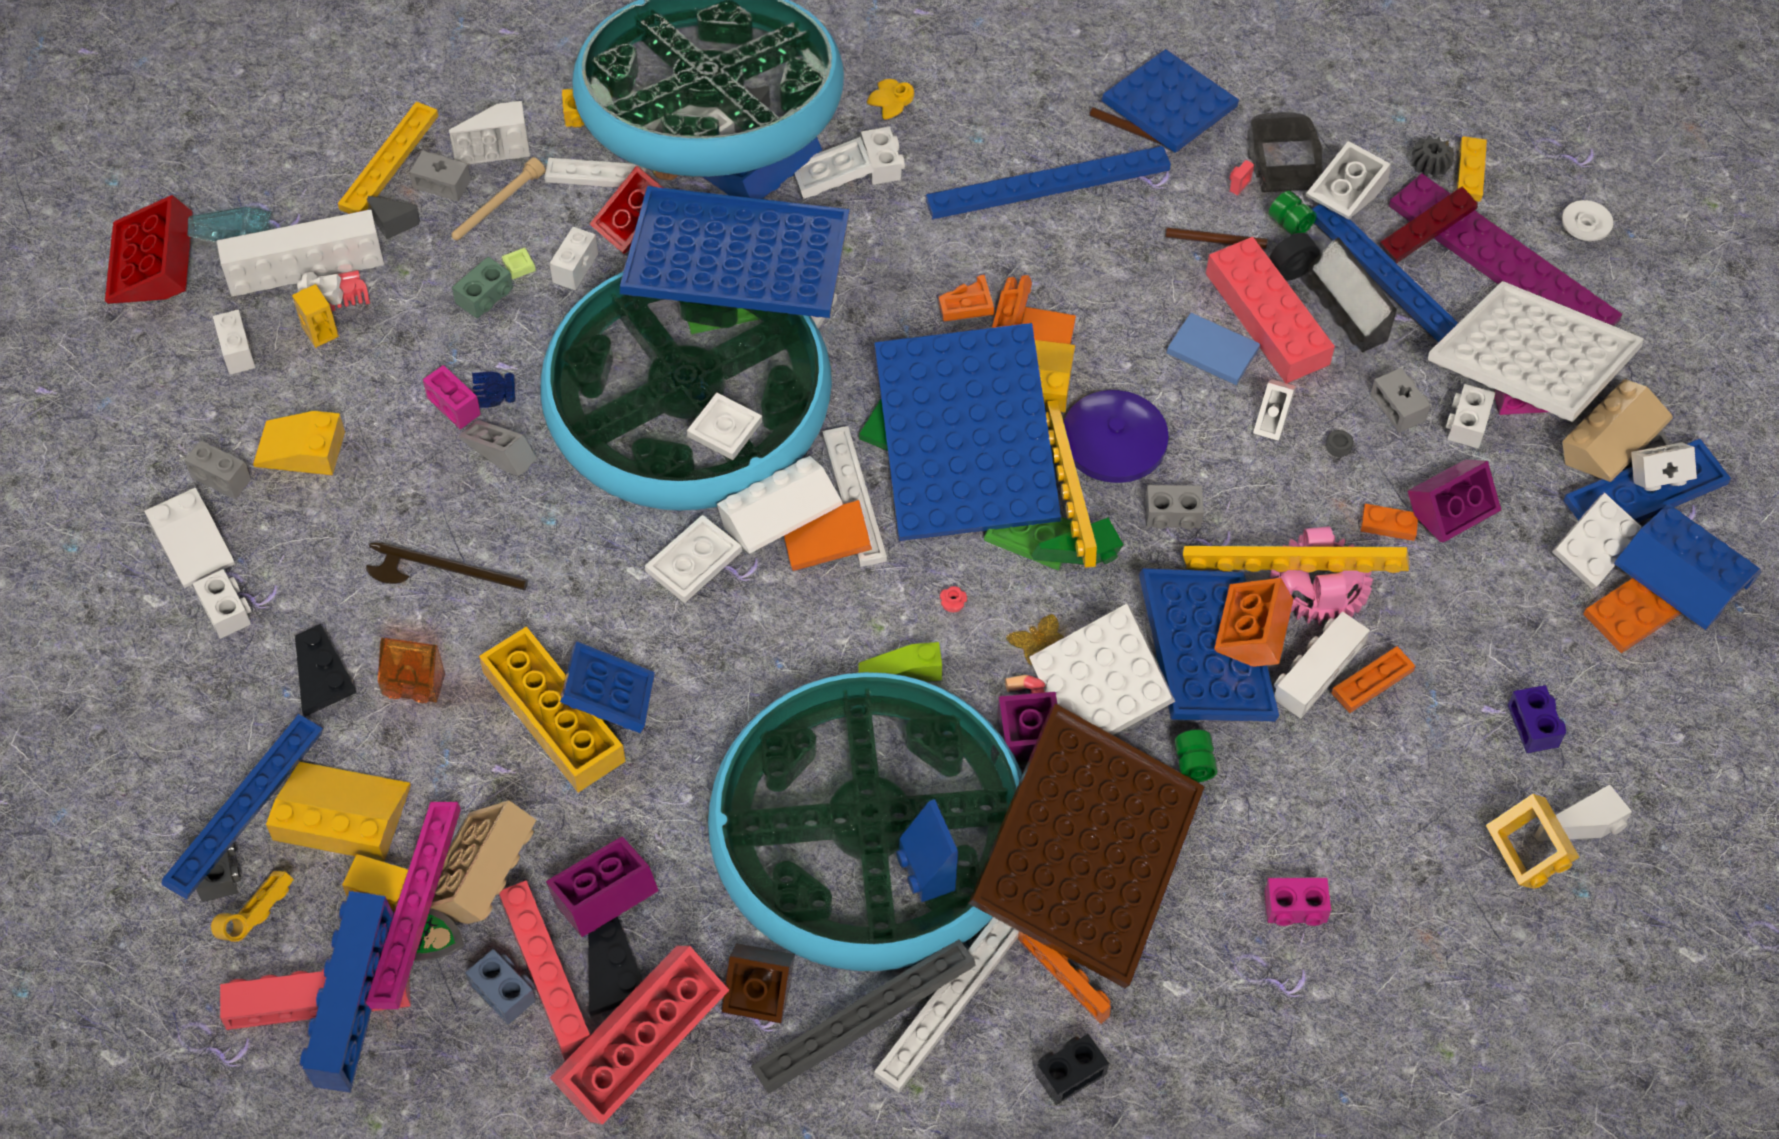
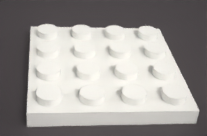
[1029,604,1175,735]

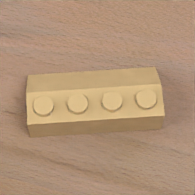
[1562,379,1672,482]

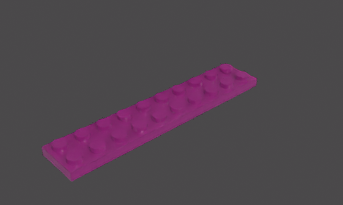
[1389,173,1623,326]

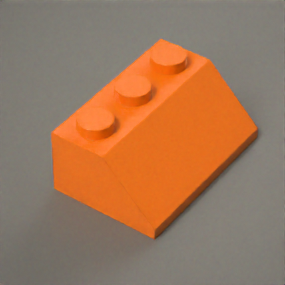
[1214,578,1293,667]

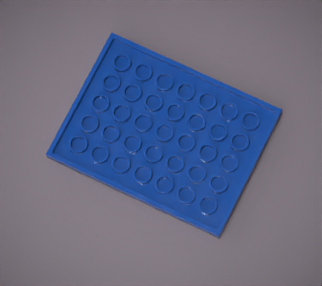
[620,186,849,318]
[874,323,1061,541]

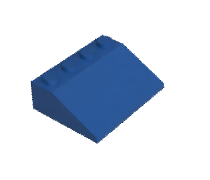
[702,116,822,199]

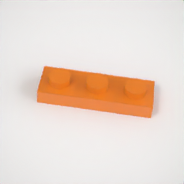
[1331,646,1416,713]

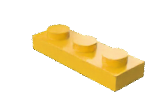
[1457,136,1487,202]

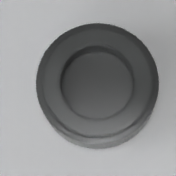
[1326,430,1354,457]

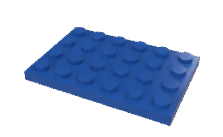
[1139,568,1279,722]

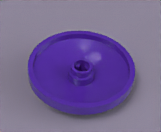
[1064,390,1169,483]

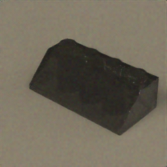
[1306,237,1397,353]

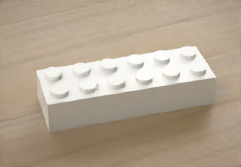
[217,210,384,296]

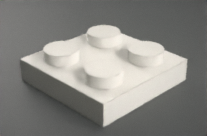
[687,393,763,460]

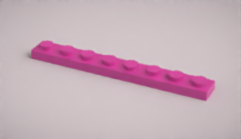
[366,802,461,1010]

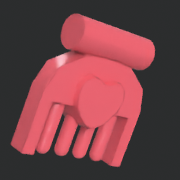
[330,270,370,311]

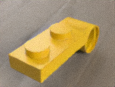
[211,871,294,942]

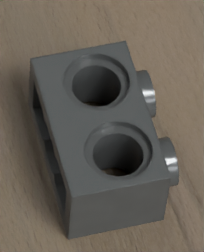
[188,835,241,902]

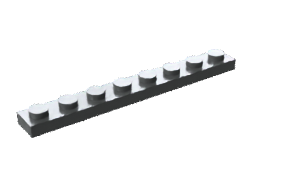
[751,939,976,1094]

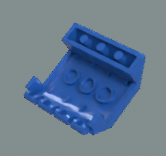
[1614,504,1762,630]

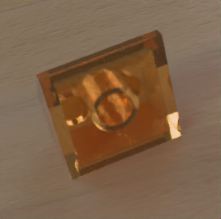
[378,638,445,703]

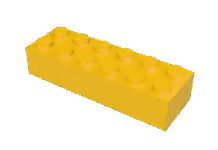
[479,626,626,793]

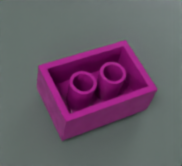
[545,836,659,937]

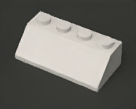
[717,456,843,554]

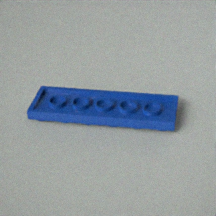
[1563,439,1731,523]

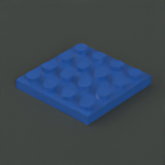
[1102,49,1239,153]

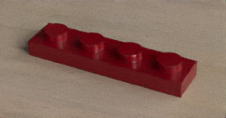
[1380,186,1478,264]

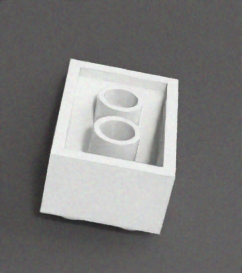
[1306,141,1391,220]
[144,488,235,588]

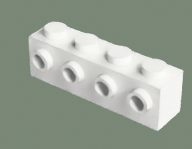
[1274,611,1370,719]

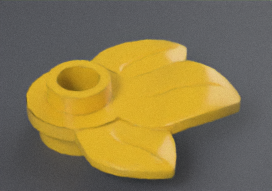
[867,79,915,120]

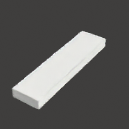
[545,158,648,188]

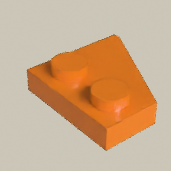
[939,275,994,322]

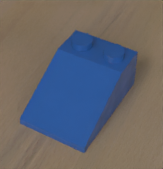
[896,799,958,902]

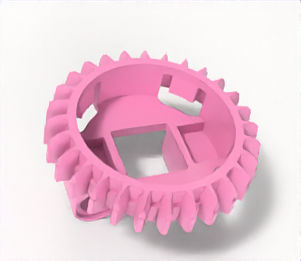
[1270,526,1373,626]

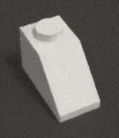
[1253,379,1296,441]

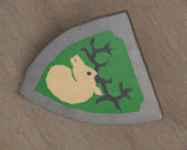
[414,908,464,961]

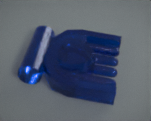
[472,371,516,408]

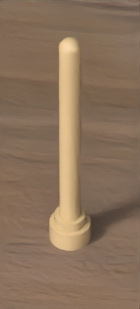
[451,157,546,240]

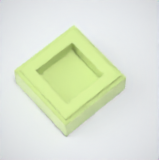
[501,248,536,280]

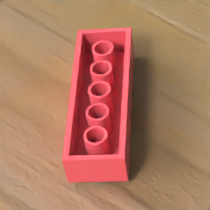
[1206,237,1335,383]
[550,946,729,1125]

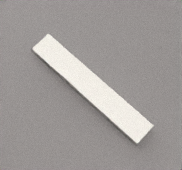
[822,426,887,567]

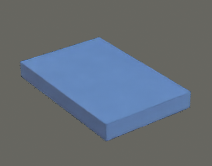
[1167,313,1260,385]

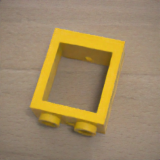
[1486,794,1579,889]

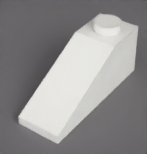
[1534,785,1632,841]

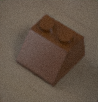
[722,943,795,1024]

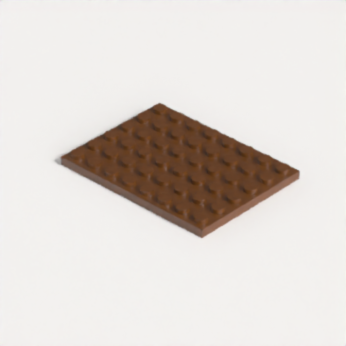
[968,703,1205,988]

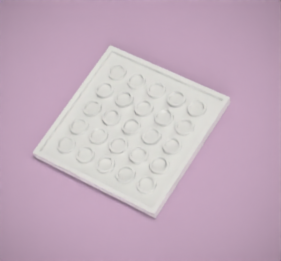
[1428,281,1644,422]

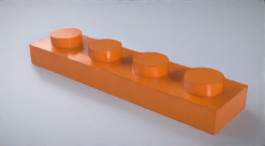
[1018,931,1111,1024]

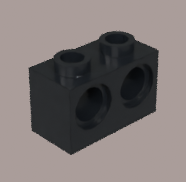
[1035,1034,1109,1105]

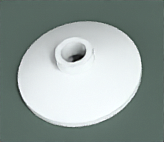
[1562,200,1613,241]

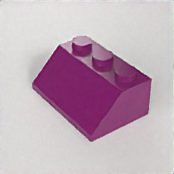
[1408,459,1501,542]

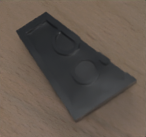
[295,624,356,717]
[588,916,643,1017]

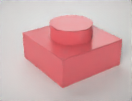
[1229,160,1254,196]

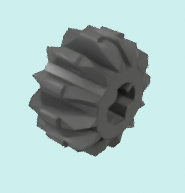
[1411,135,1454,178]

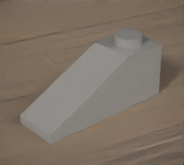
[459,420,537,476]

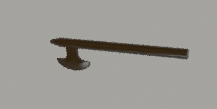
[366,543,528,591]

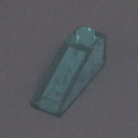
[187,207,271,241]

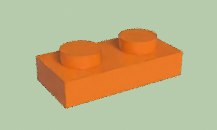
[1360,504,1418,541]

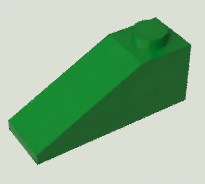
[1031,517,1124,565]

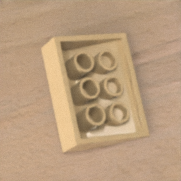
[431,800,536,924]

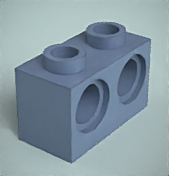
[465,949,536,1025]

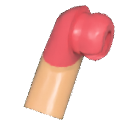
[1005,675,1046,694]

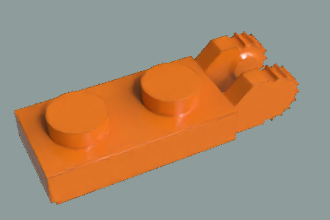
[992,275,1032,328]

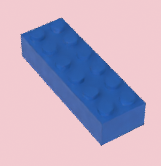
[300,891,394,1093]

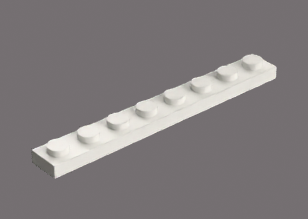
[874,917,1018,1093]

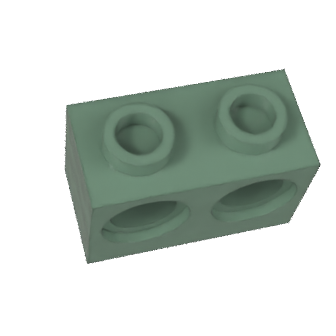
[452,256,513,319]

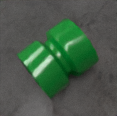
[1268,191,1317,235]
[1175,730,1218,783]

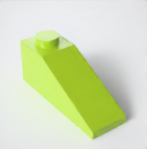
[858,642,942,682]

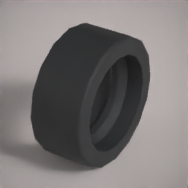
[1269,233,1320,281]

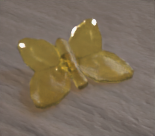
[1006,614,1064,665]

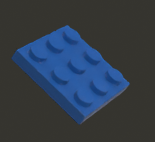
[560,641,655,733]

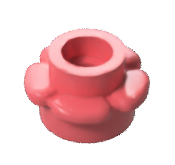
[940,586,967,613]

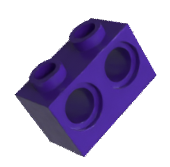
[1508,685,1566,754]

